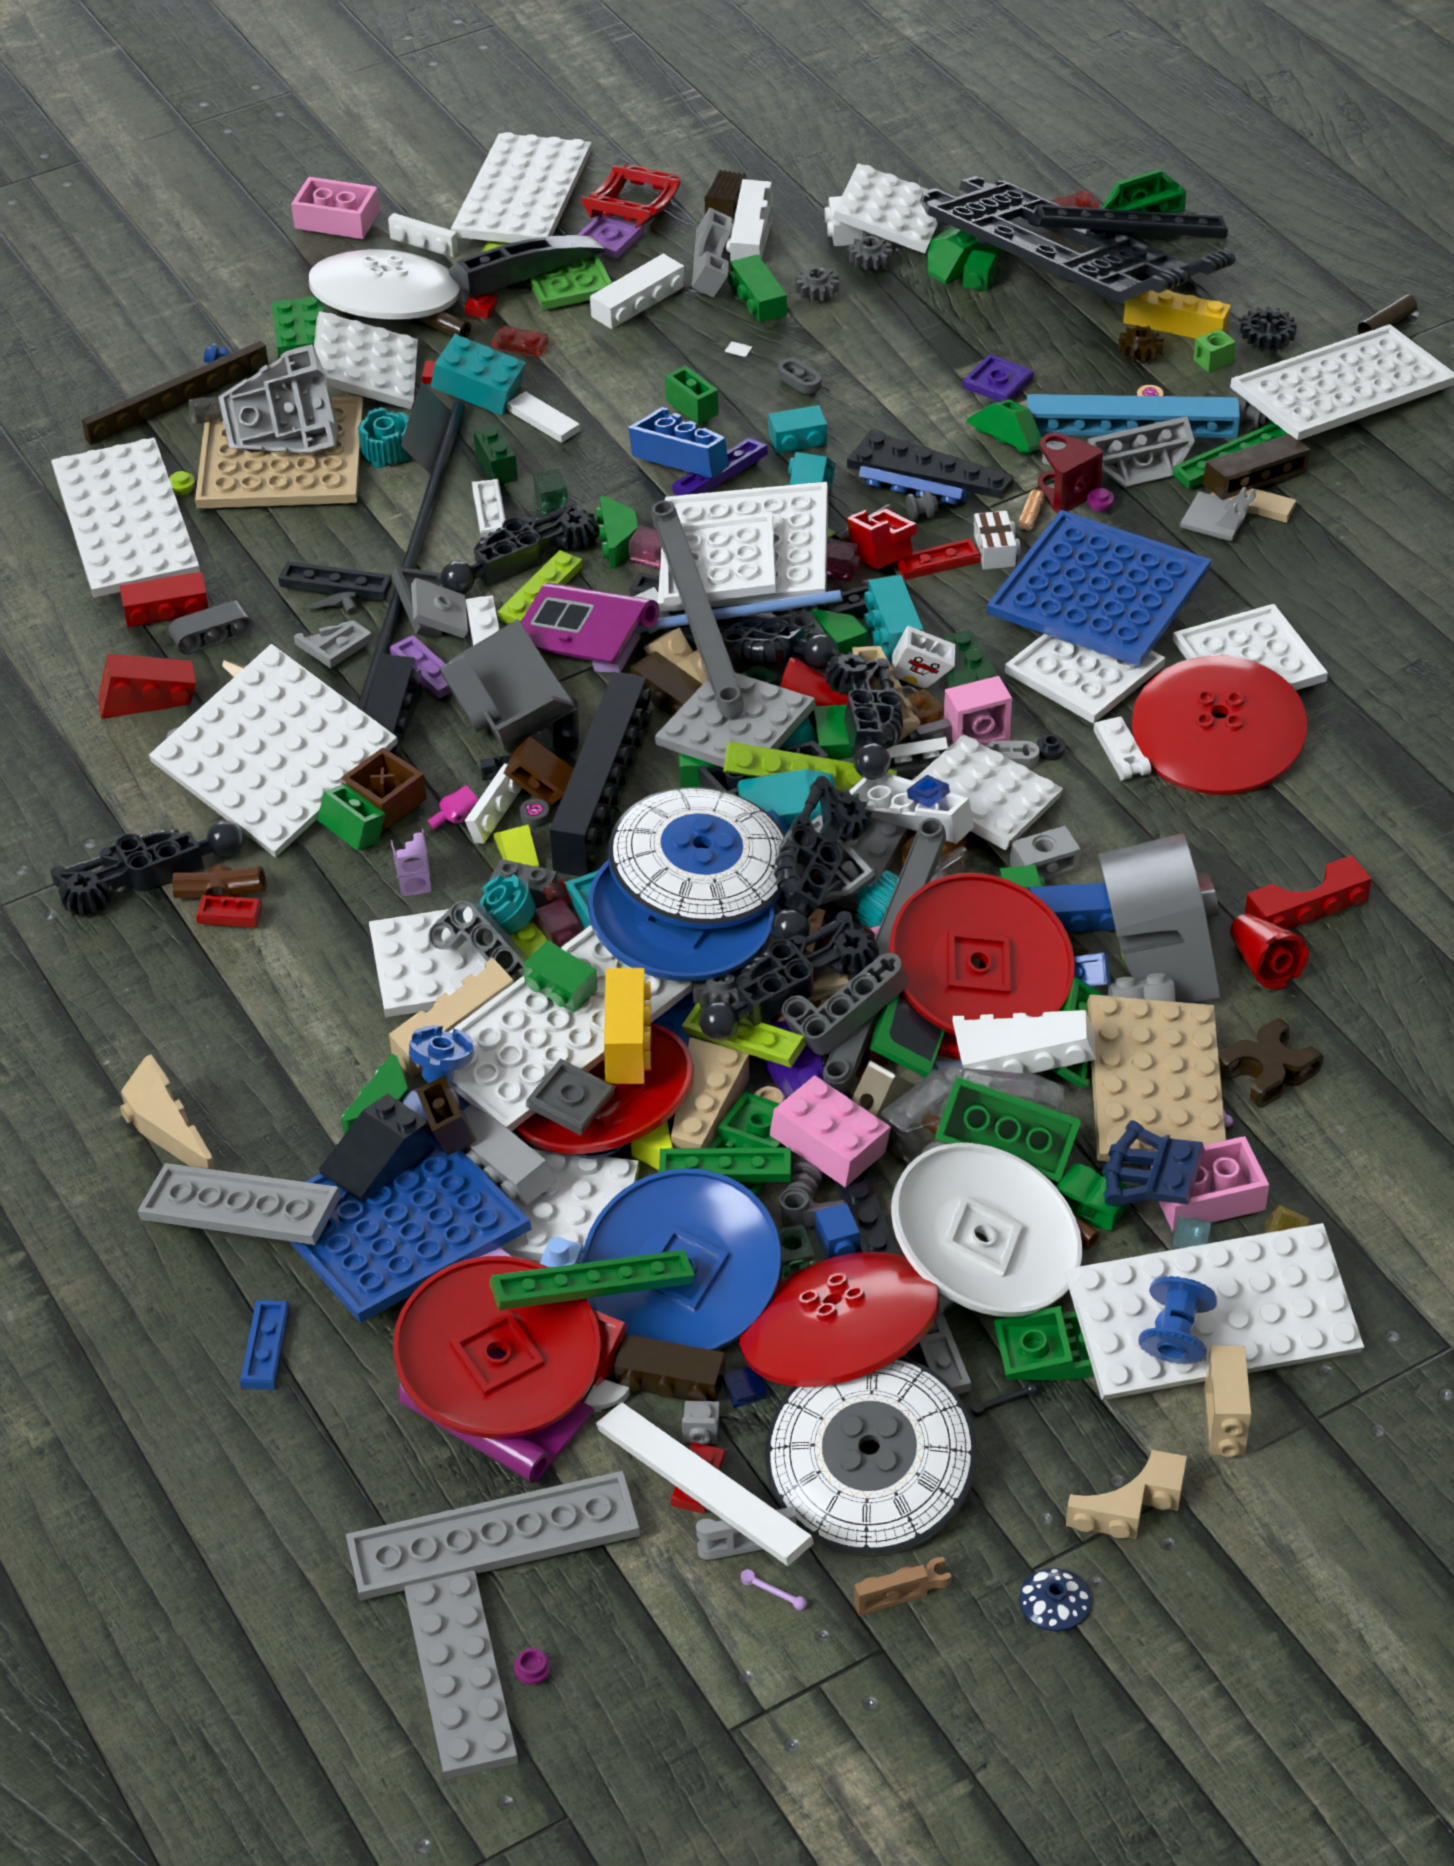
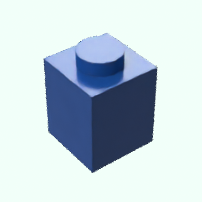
[815,1203,860,1259]

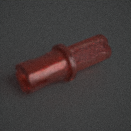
[543,880,572,904]

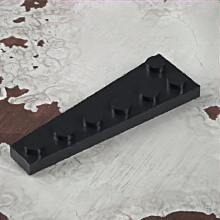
[847,430,1014,499]

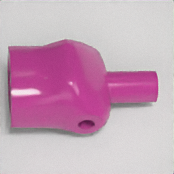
[427,785,479,830]

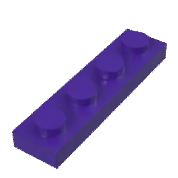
[672,438,768,496]

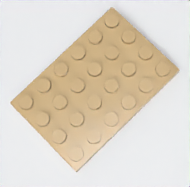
[1087,995,1226,1164]

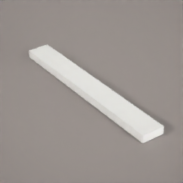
[596,1402,814,1566]

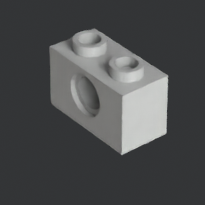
[1010,826,1081,880]

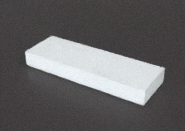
[507,391,580,443]
[472,479,506,538]

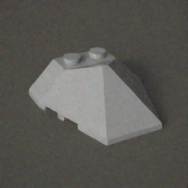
[218,344,338,453]

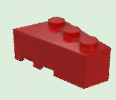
[98,654,196,719]

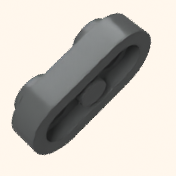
[778,358,821,395]

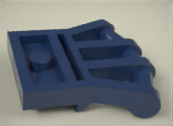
[1102,1120,1205,1206]

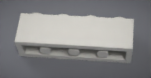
[590,254,685,329]

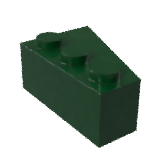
[944,629,1003,689]

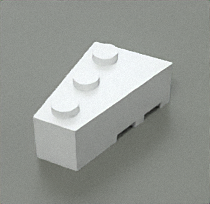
[726,179,772,261]

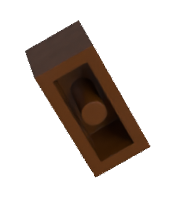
[503,736,574,807]

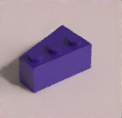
[760,1021,825,1099]

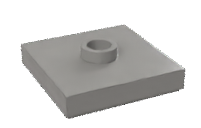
[411,578,468,638]

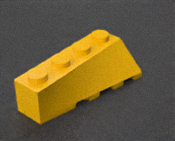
[1123,290,1231,339]

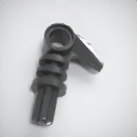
[779,1158,844,1232]

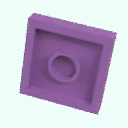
[577,214,643,260]

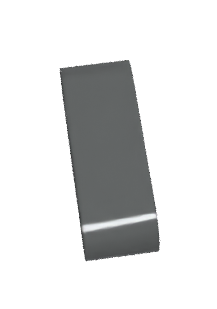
[169,601,254,654]

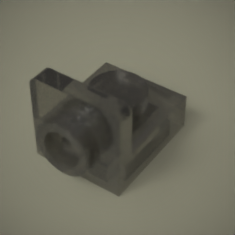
[886,1117,922,1165]

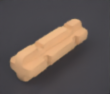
[1019,489,1044,531]

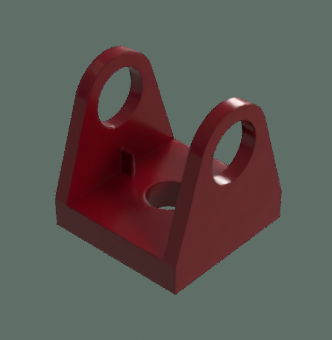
[1037,433,1103,514]

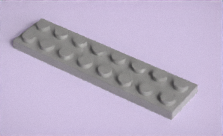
[346,1471,640,1601]

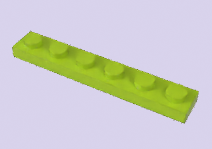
[723,741,897,791]

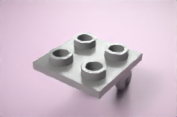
[1180,487,1256,541]

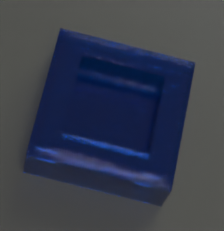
[906,775,950,808]
[722,1367,766,1408]

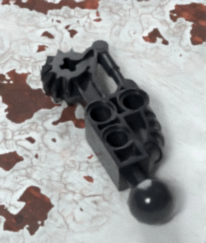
[440,500,599,594]
[668,606,839,669]
[825,652,903,780]
[771,776,873,940]
[50,820,244,918]
[699,911,879,1041]

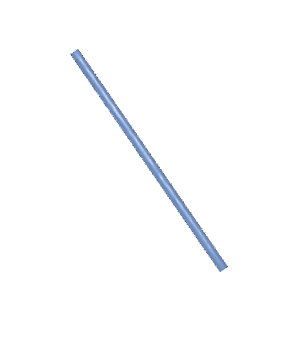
[632,590,843,634]

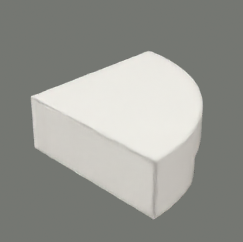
[585,1380,630,1412]

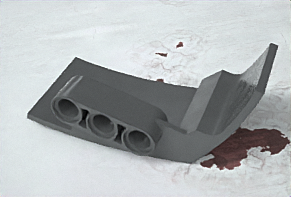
[439,619,577,751]
[1098,833,1220,1003]

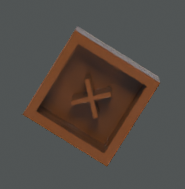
[340,747,427,830]

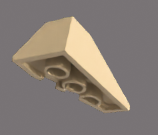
[120,1054,215,1170]

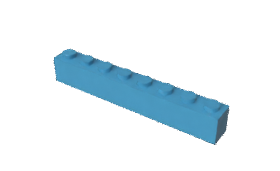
[1026,394,1240,438]

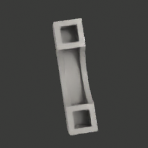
[692,208,732,298]

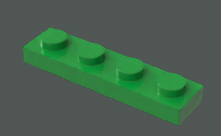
[659,1148,791,1182]

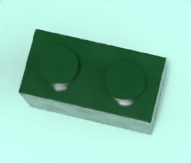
[473,425,518,485]

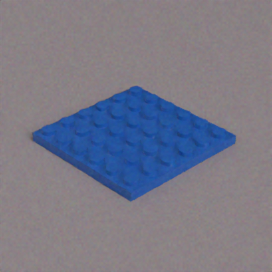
[987,510,1211,666]
[288,1130,532,1323]

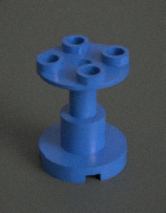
[403,1025,473,1119]

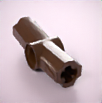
[172,865,267,898]

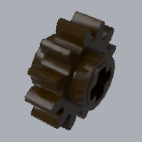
[1118,325,1164,362]

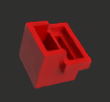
[847,509,918,569]

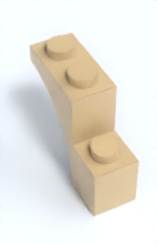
[643,628,708,684]
[1066,1450,1187,1539]

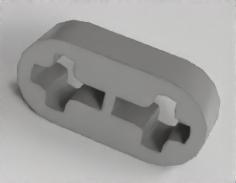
[985,740,1040,769]

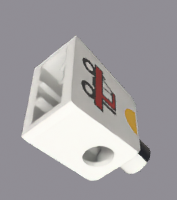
[891,626,955,688]

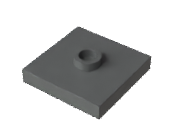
[526,1058,615,1136]

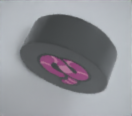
[520,799,550,827]

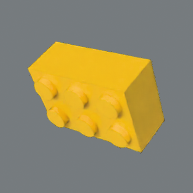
[604,968,651,1084]

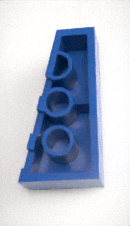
[628,407,729,478]

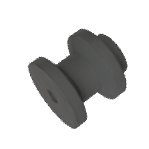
[1239,399,1268,429]
[906,491,938,521]

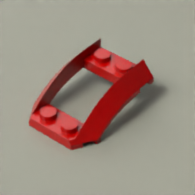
[581,165,681,229]

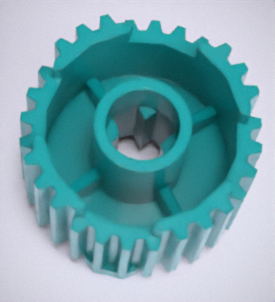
[357,407,411,468]
[856,870,899,928]

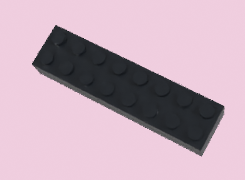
[549,672,652,877]

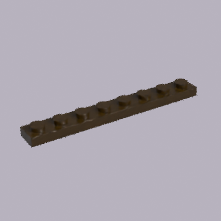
[82,341,269,445]

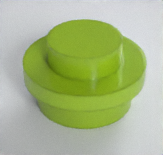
[169,471,195,495]

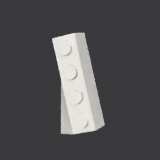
[850,773,974,844]
[953,1010,1096,1084]

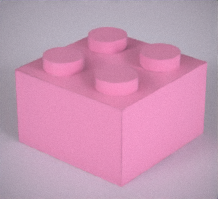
[944,676,1012,746]

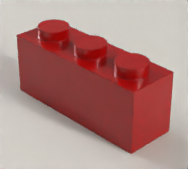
[119,571,209,627]

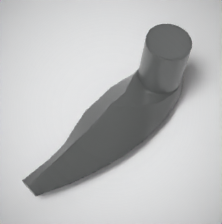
[304,591,358,614]

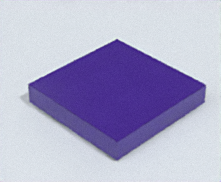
[962,354,1034,402]

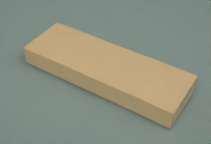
[1210,488,1296,523]

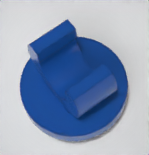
[203,343,229,364]

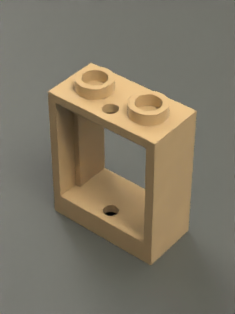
[1204,1345,1251,1457]

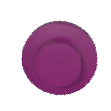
[1087,488,1114,512]
[514,1648,551,1685]

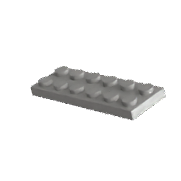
[137,1163,341,1245]
[404,1570,518,1780]

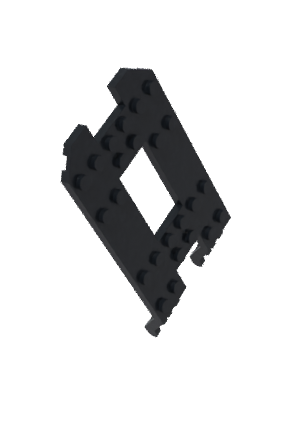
[920,176,1236,303]

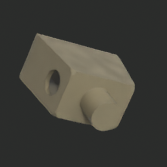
[852,1061,919,1129]

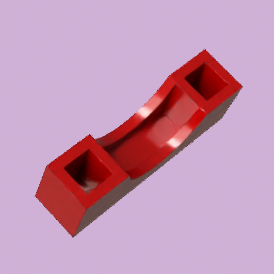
[1245,855,1371,929]

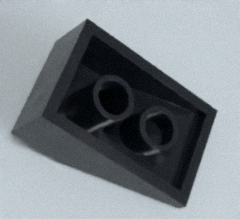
[319,1093,435,1203]

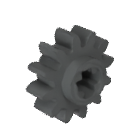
[849,235,892,270]
[795,266,839,301]
[693,974,738,1008]

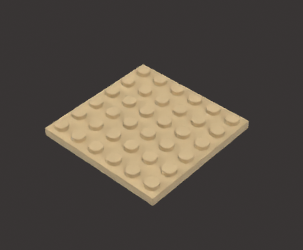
[195,396,364,509]

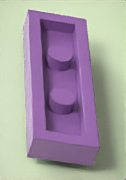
[390,635,451,699]

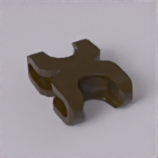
[1218,1018,1324,1108]

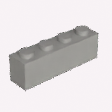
[461,1104,557,1205]

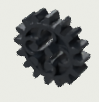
[1240,306,1297,350]

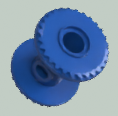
[1138,1276,1218,1364]

